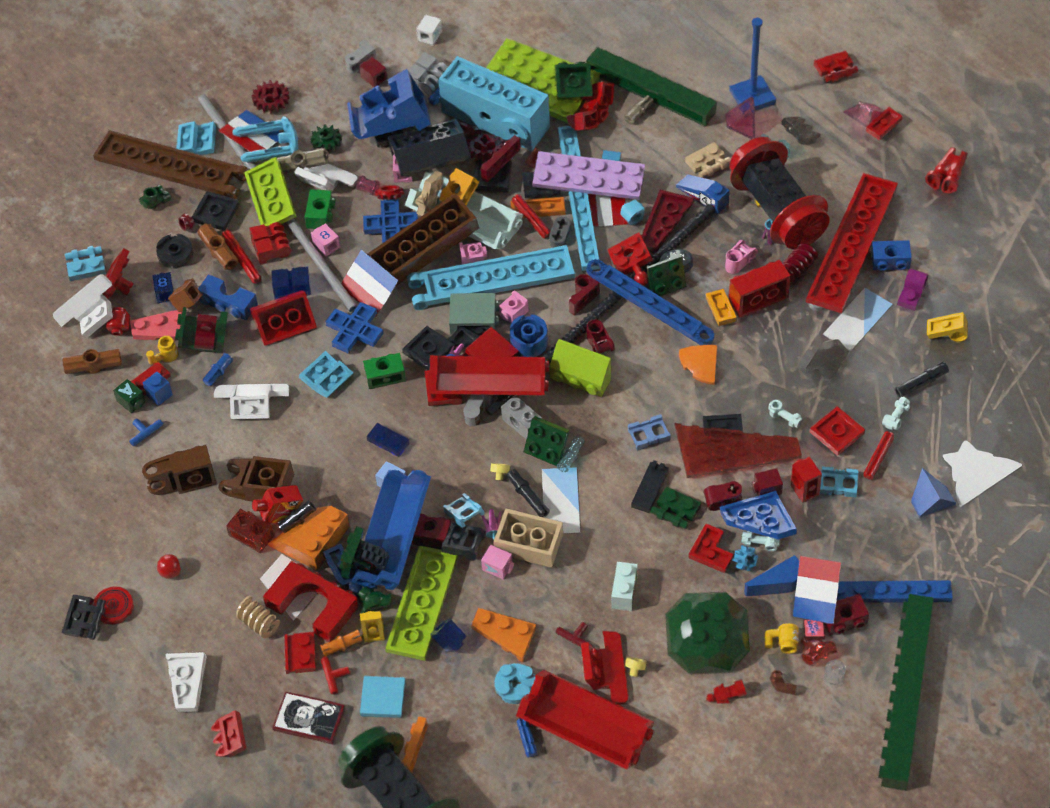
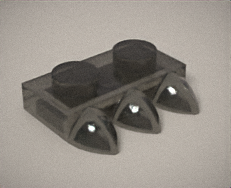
[780,117,821,145]

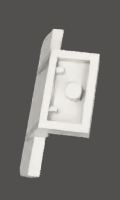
[295,164,357,191]
[53,274,113,338]
[214,384,289,419]

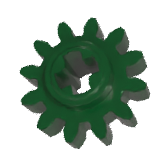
[310,124,342,153]

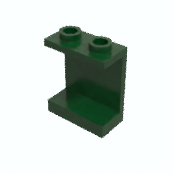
[175,307,228,353]

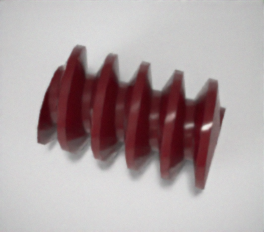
[782,243,818,283]

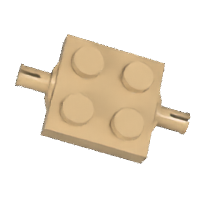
[415,171,443,216]

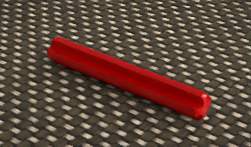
[222,230,262,284]

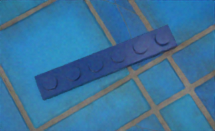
[836,580,952,603]

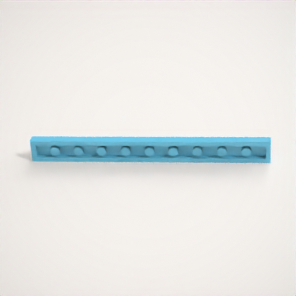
[558,126,600,271]

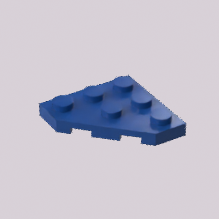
[720,491,797,540]

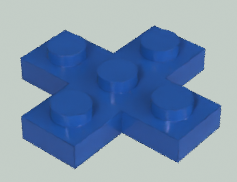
[363,199,418,243]
[325,302,383,353]

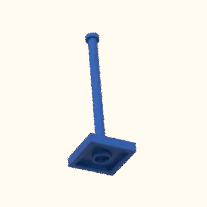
[729,18,776,115]

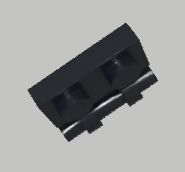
[522,172,561,199]
[61,594,106,640]

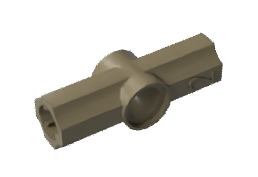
[277,148,329,173]

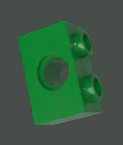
[305,189,336,229]
[363,353,406,390]

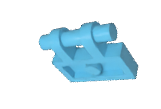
[65,246,106,281]

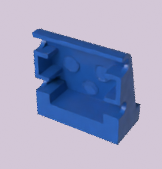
[347,69,431,139]

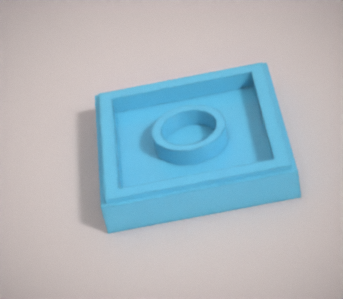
[360,676,405,718]

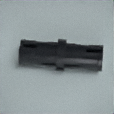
[278,500,316,533]

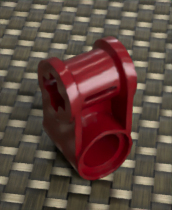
[587,319,615,354]
[703,481,742,511]

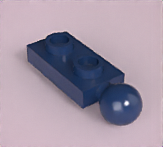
[323,544,363,599]

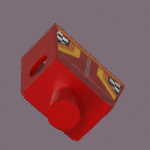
[252,485,303,524]

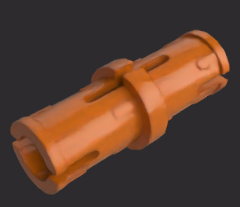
[320,629,362,657]

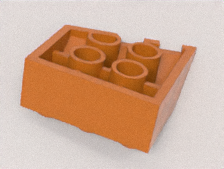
[268,506,350,571]

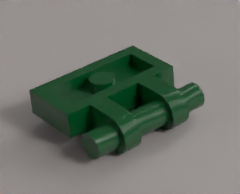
[650,486,701,529]

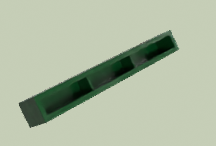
[586,47,717,127]

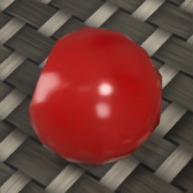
[157,554,181,579]

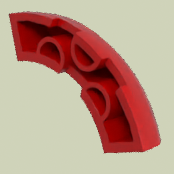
[566,81,614,130]

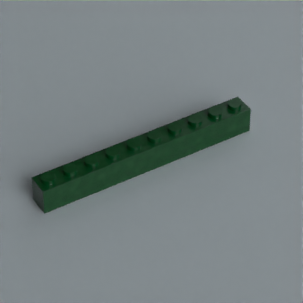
[878,594,933,791]

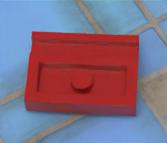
[284,632,316,674]

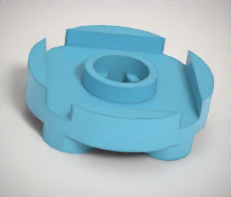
[494,663,535,704]

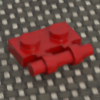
[814,50,858,83]

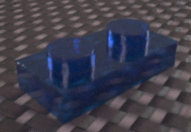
[366,423,409,457]

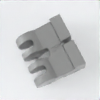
[408,52,448,95]

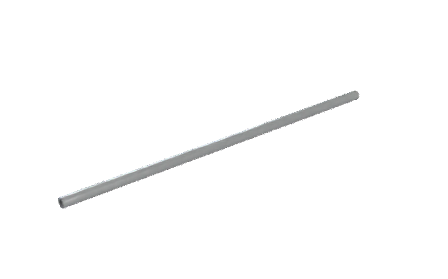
[198,95,357,312]

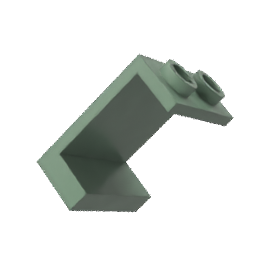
[449,293,499,335]

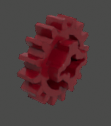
[251,80,290,114]
[467,134,504,162]

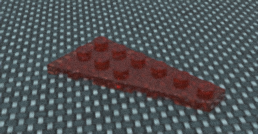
[674,423,802,478]

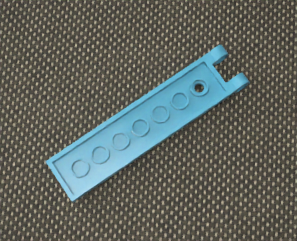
[407,245,575,310]

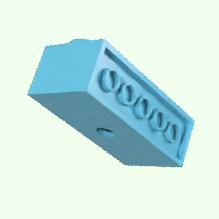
[438,56,550,151]

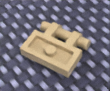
[685,142,731,178]

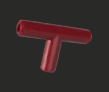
[555,622,593,647]

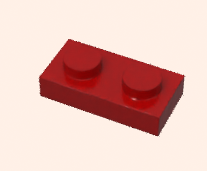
[866,107,903,140]
[131,362,171,396]

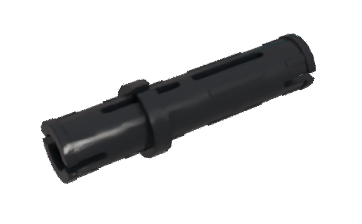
[894,361,949,397]
[506,469,550,517]

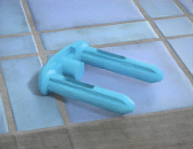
[233,116,298,163]

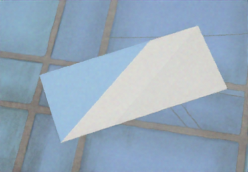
[823,288,892,351]
[542,467,580,533]

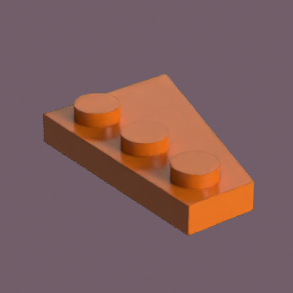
[472,608,536,662]

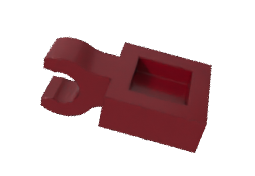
[460,123,482,138]

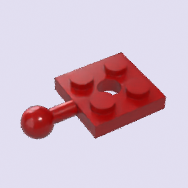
[607,232,653,286]

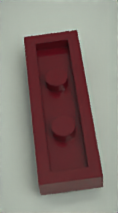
[481,135,521,182]

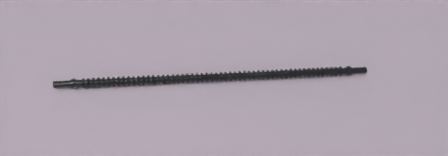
[486,204,715,415]

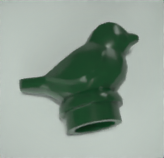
[357,586,392,617]

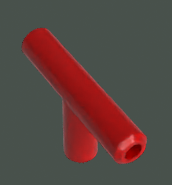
[321,657,350,695]

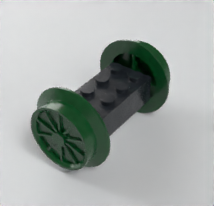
[338,726,459,808]

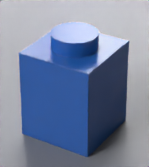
[142,372,173,406]

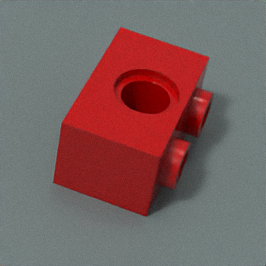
[790,456,822,503]

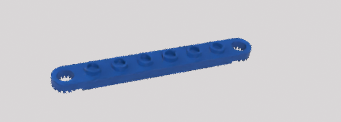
[586,259,714,345]

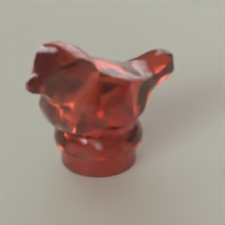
[801,638,838,666]

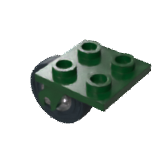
[647,249,693,296]

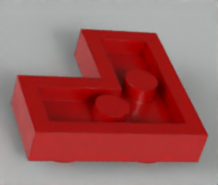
[688,524,734,573]

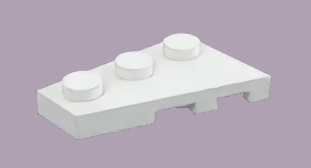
[166,652,207,712]

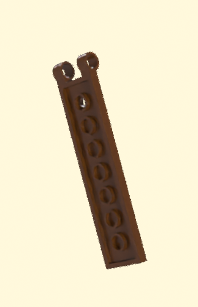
[93,130,249,199]

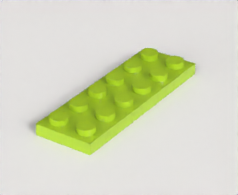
[385,546,458,661]

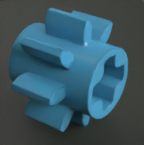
[732,545,759,571]

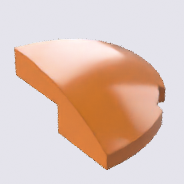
[679,345,717,385]

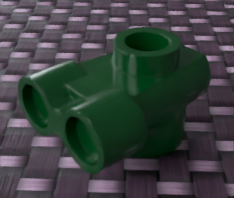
[139,184,171,209]

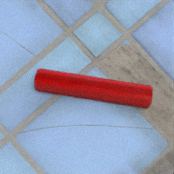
[512,194,551,238]
[863,431,894,480]

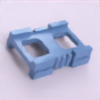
[628,414,671,450]

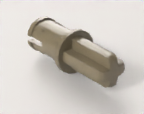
[624,95,653,124]

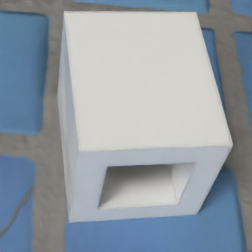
[417,15,442,45]

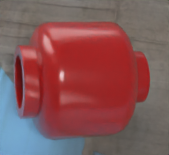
[105,307,130,336]

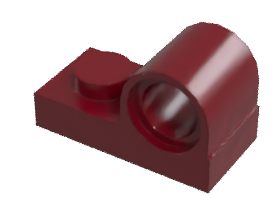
[569,274,600,316]
[194,314,217,351]

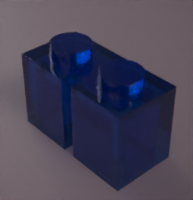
[271,267,311,299]

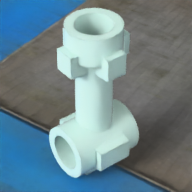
[882,397,910,430]
[768,400,803,428]
[741,531,780,551]

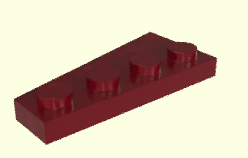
[641,190,695,253]

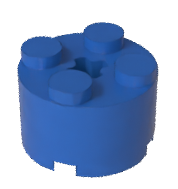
[510,314,548,357]

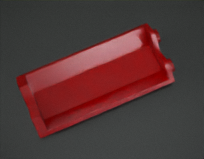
[428,355,549,395]
[516,670,654,770]

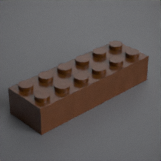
[367,193,479,287]

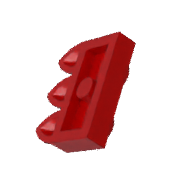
[211,710,247,758]

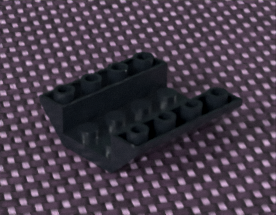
[388,119,471,177]

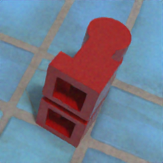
[249,222,291,265]

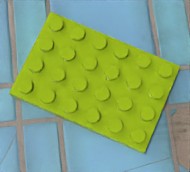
[486,38,600,123]

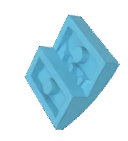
[176,121,217,155]
[299,351,353,398]

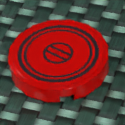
[93,586,134,625]

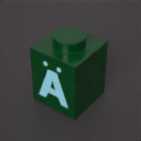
[113,379,145,413]

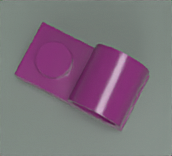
[897,268,928,311]

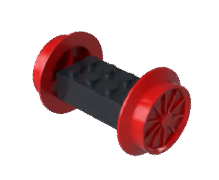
[729,137,830,250]

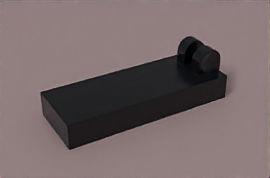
[631,460,669,514]

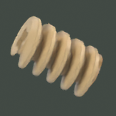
[236,596,280,639]

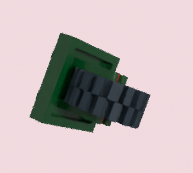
[339,526,389,579]

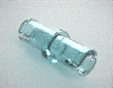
[557,436,585,473]

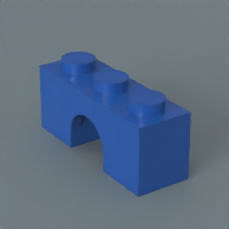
[198,274,258,321]

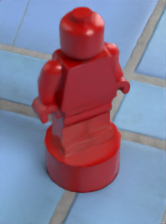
[706,679,747,704]

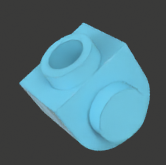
[621,199,644,225]

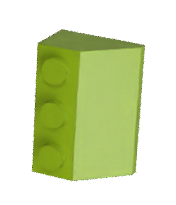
[549,339,611,397]

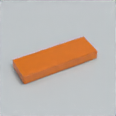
[510,197,566,218]

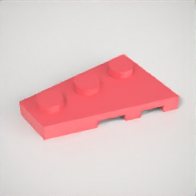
[130,310,182,341]

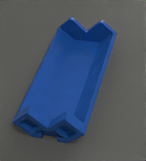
[352,470,431,590]

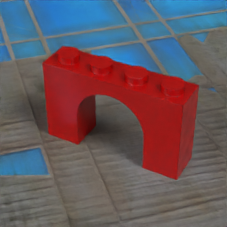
[263,561,359,642]

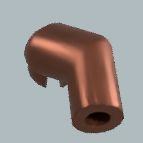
[770,670,797,695]

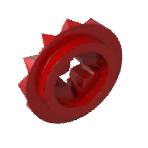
[375,185,404,200]

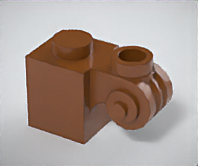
[168,278,202,312]

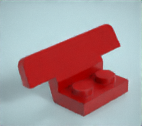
[581,631,628,705]

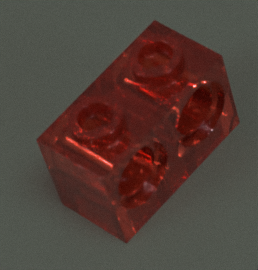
[226,509,274,554]

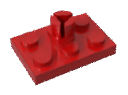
[102,248,134,299]

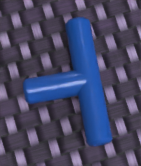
[129,419,163,446]

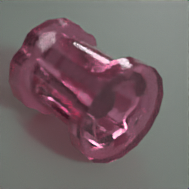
[356,175,380,196]

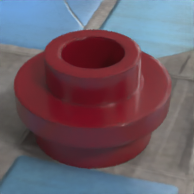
[178,213,194,231]

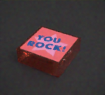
[803,619,825,641]

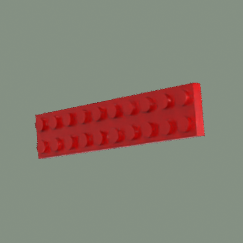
[806,173,898,313]

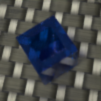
[152,272,175,303]
[430,618,467,652]

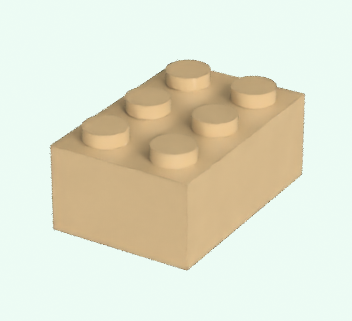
[494,508,563,568]

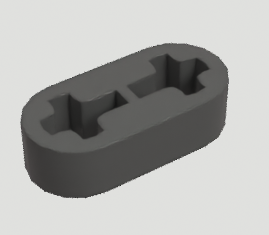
[549,216,571,248]

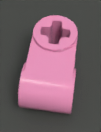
[725,239,758,274]

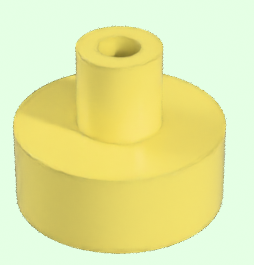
[490,463,510,480]
[625,657,647,677]

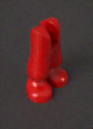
[925,147,968,194]

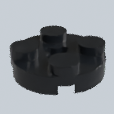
[156,234,194,269]

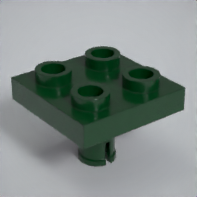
[523,416,570,467]

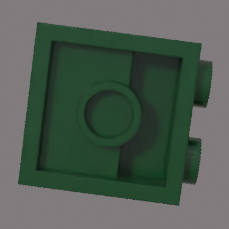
[554,62,593,100]

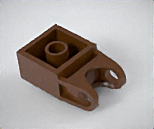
[142,445,217,495]
[218,456,294,502]

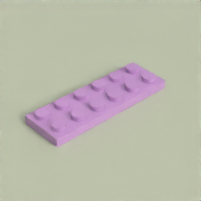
[532,151,645,200]

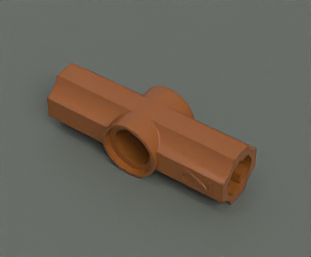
[197,224,238,271]
[62,349,122,374]

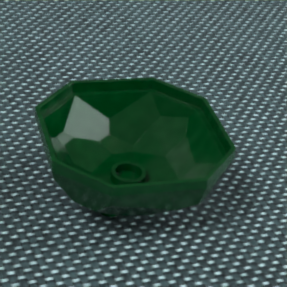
[665,592,750,674]

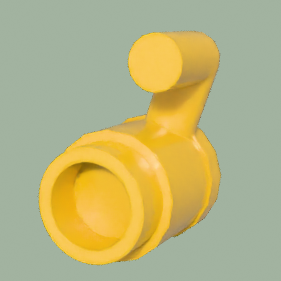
[146,336,179,365]
[765,624,799,654]

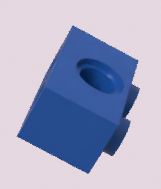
[871,240,912,271]

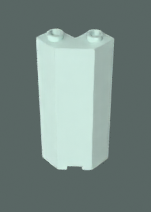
[405,171,524,249]

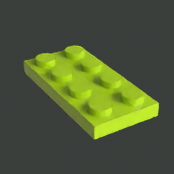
[244,157,297,226]

